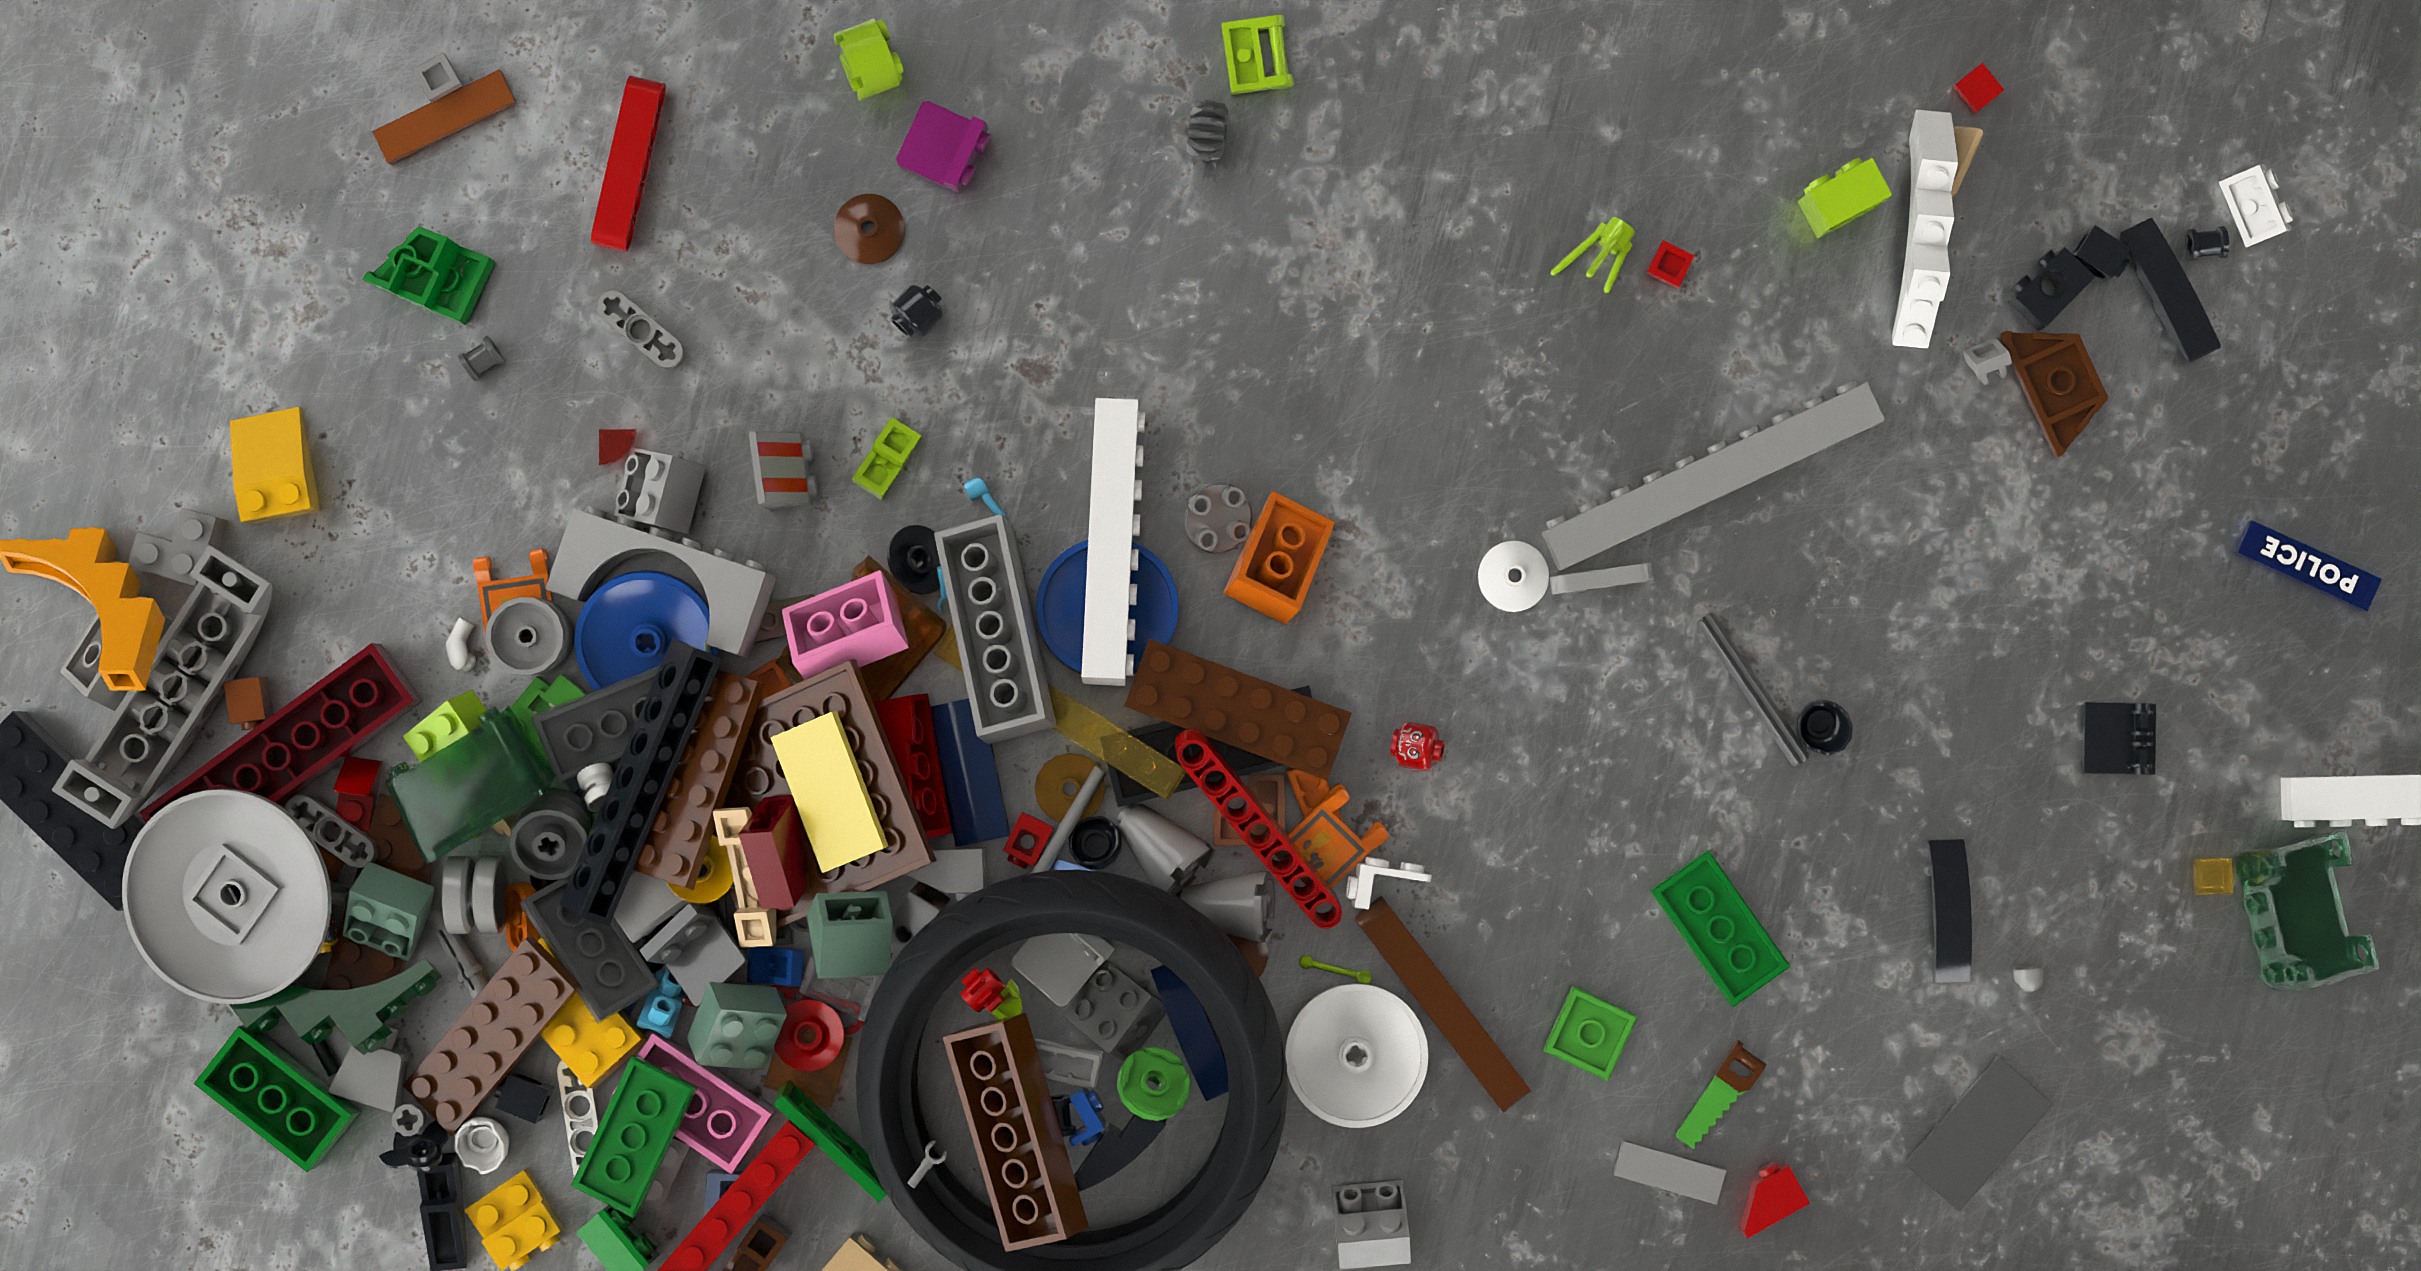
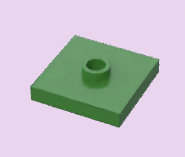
[1542,985,1638,1081]

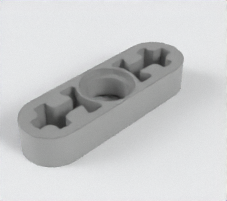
[597,290,685,369]
[1550,563,1654,595]
[285,795,379,868]

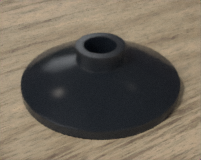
[887,525,941,595]

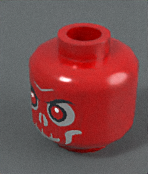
[1390,722,1445,771]

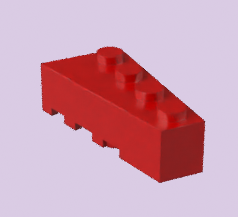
[874,693,952,838]

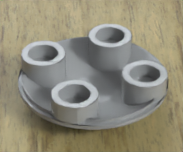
[1184,482,1252,553]

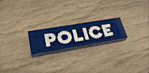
[2235,520,2382,612]

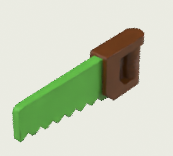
[1676,1040,1767,1149]

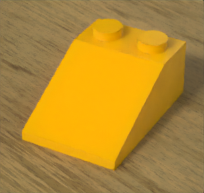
[230,407,321,525]

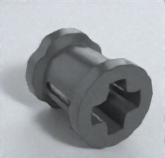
[457,336,505,381]

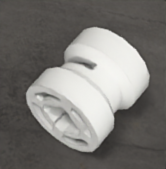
[577,763,614,812]

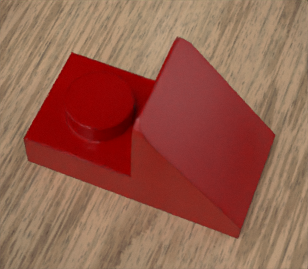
[333,756,383,832]

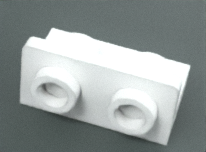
[2219,164,2294,247]

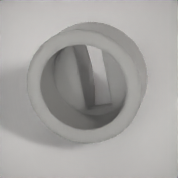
[2013,965,2043,992]

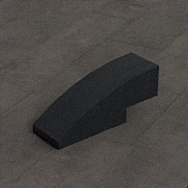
[1074,1114,1167,1192]
[417,1152,467,1271]

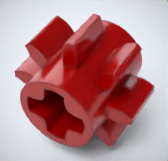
[960,967,1006,1013]

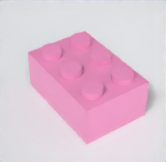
[782,570,909,680]

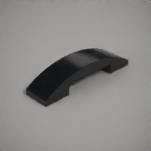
[1927,839,1972,983]

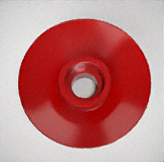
[774,1000,844,1072]

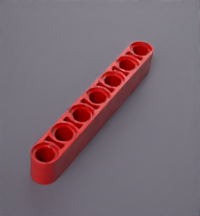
[1175,729,1342,929]

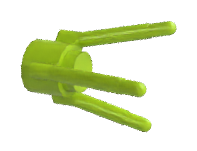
[1551,217,1635,293]

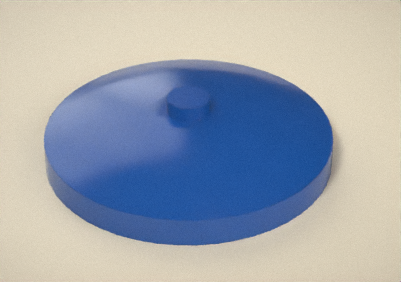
[1036,540,1179,677]
[574,570,719,690]

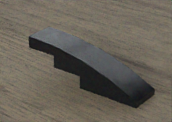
[2119,218,2221,363]

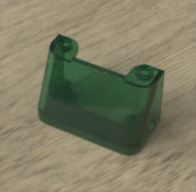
[385,705,555,864]

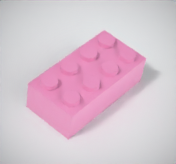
[612,1032,776,1174]

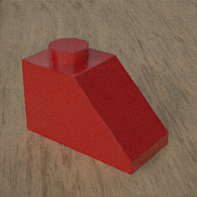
[1739,1161,1810,1238]

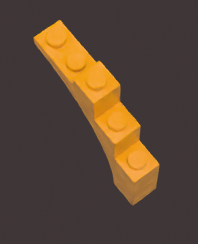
[0,527,165,691]

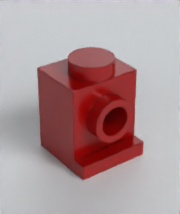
[1002,811,1055,869]

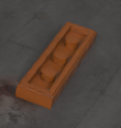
[372,70,517,165]

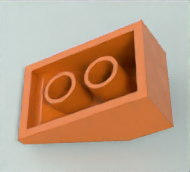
[1223,491,1335,625]

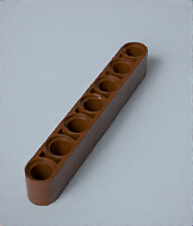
[1353,896,1531,1113]

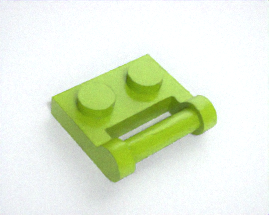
[1221,15,1294,95]

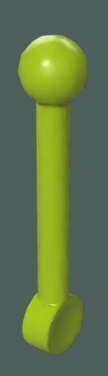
[1299,955,1372,984]

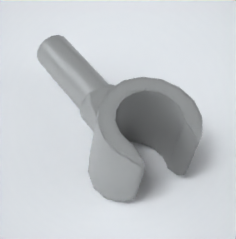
[907,1140,947,1188]

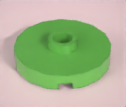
[1117,1046,1191,1121]

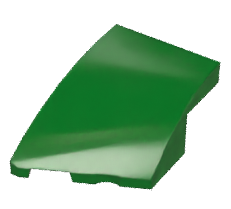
[362,226,495,325]

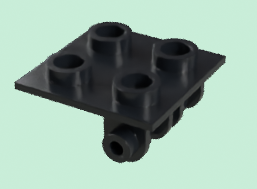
[2083,702,2156,775]

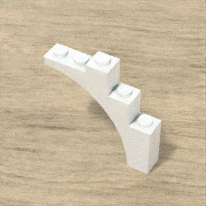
[1892,109,1958,348]

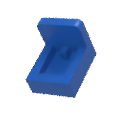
[746,947,803,986]
[1069,1087,1106,1146]

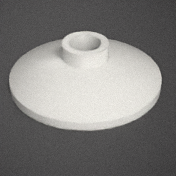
[1478,541,1549,612]

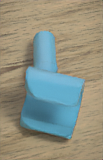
[964,477,1006,516]
[937,566,947,613]

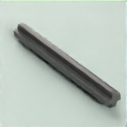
[1697,613,1809,766]

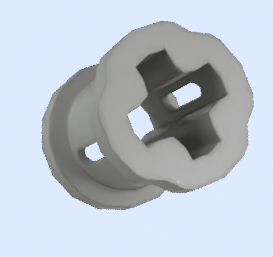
[392,1101,431,1136]

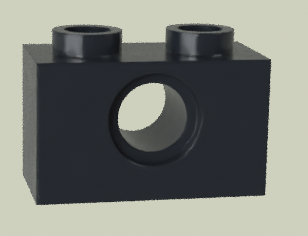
[2008,247,2095,331]

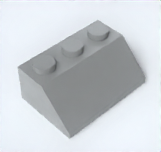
[59,595,174,711]

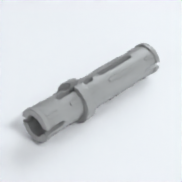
[427,907,488,1000]

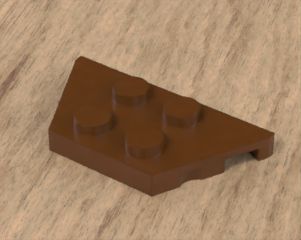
[1998,331,2108,458]

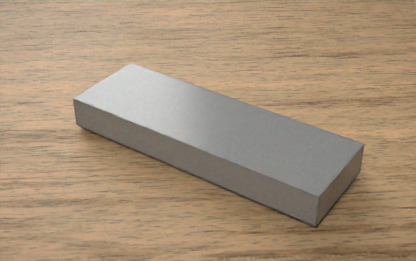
[1613,1140,1727,1205]

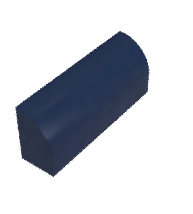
[930,698,1011,847]

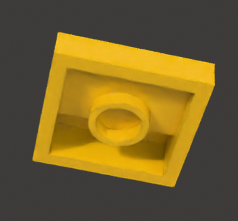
[464,1169,565,1271]

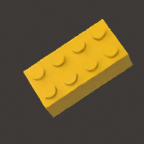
[538,937,648,1088]

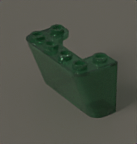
[2235,829,2380,991]

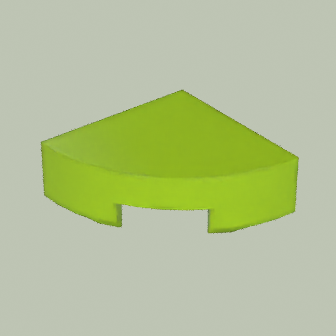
[991,978,1022,1019]

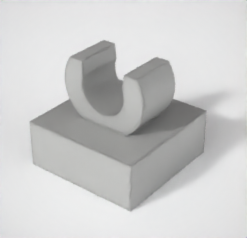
[412,53,463,103]
[1963,338,2012,385]

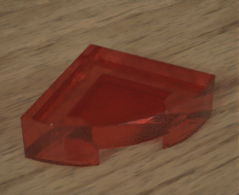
[599,429,636,466]

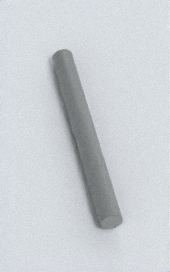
[1031,766,1107,873]

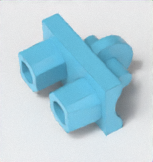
[636,969,686,1039]

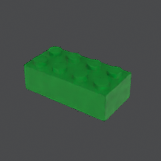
[193,1025,361,1172]

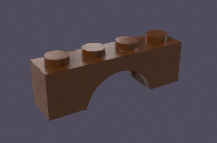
[722,1213,792,1271]

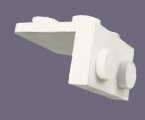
[1345,857,1432,910]
[1011,933,1115,1007]

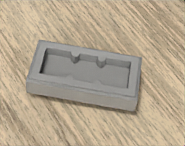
[1034,1038,1104,1090]

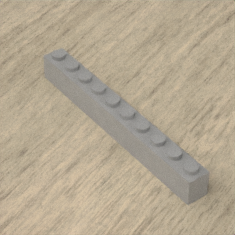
[1541,380,1886,571]

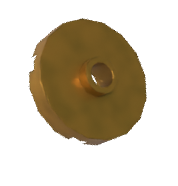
[1034,753,1106,822]

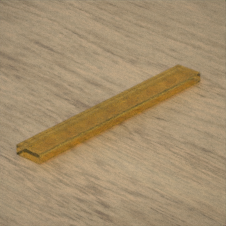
[933,624,1186,800]

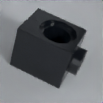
[2072,225,2131,282]
[494,1071,555,1124]

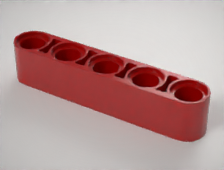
[591,76,666,252]

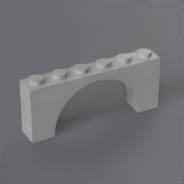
[545,506,777,658]

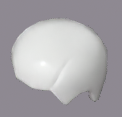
[455,1117,509,1174]

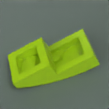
[852,417,921,500]

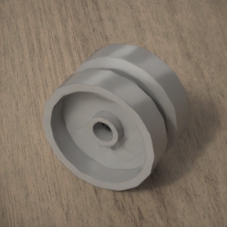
[485,597,573,675]
[442,855,508,934]

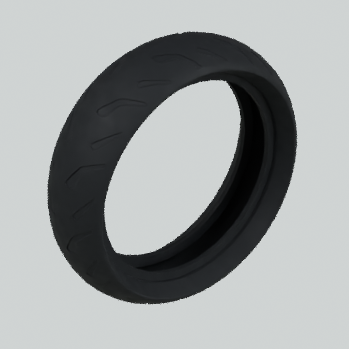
[856,869,1288,1271]

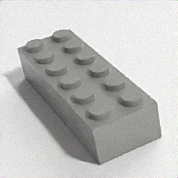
[934,514,1057,744]

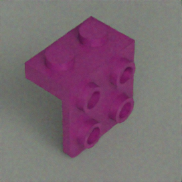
[896,101,990,193]

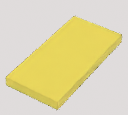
[771,711,889,873]

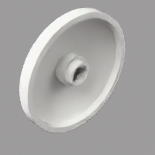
[1285,983,1429,1128]

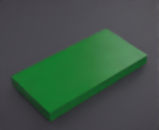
[1649,850,1791,1007]
[570,1055,698,1218]
[773,1080,887,1203]

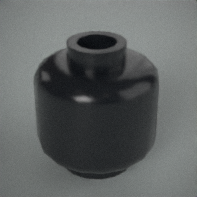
[890,285,943,338]

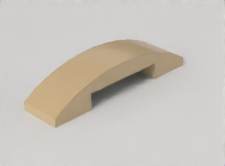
[712,807,776,947]

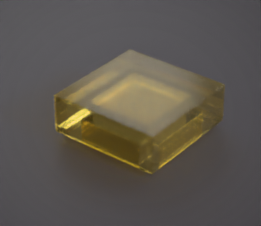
[2193,858,2233,895]

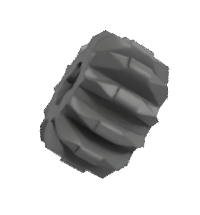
[1187,100,1228,161]

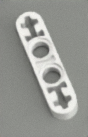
[557,1060,600,1177]

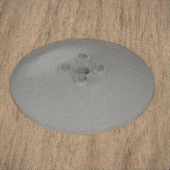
[122,788,332,1004]

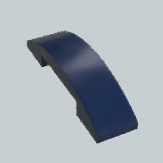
[1150,964,1229,1101]

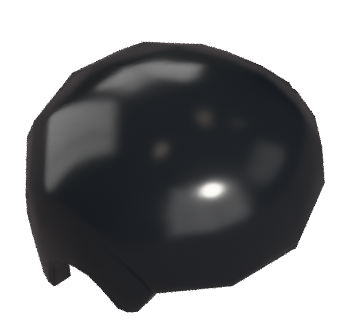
[1796,700,1853,756]
[1069,816,1122,869]

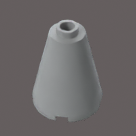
[1117,803,1215,897]
[1176,871,1275,943]

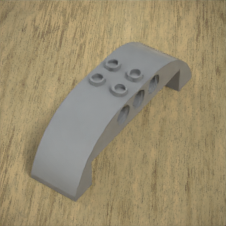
[52,545,272,829]

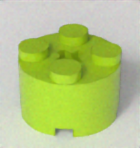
[833,19,904,101]

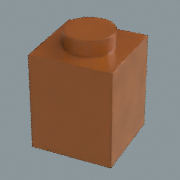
[223,676,273,730]

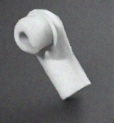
[446,617,476,672]

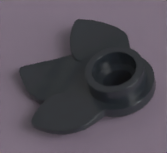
[379,1120,448,1172]

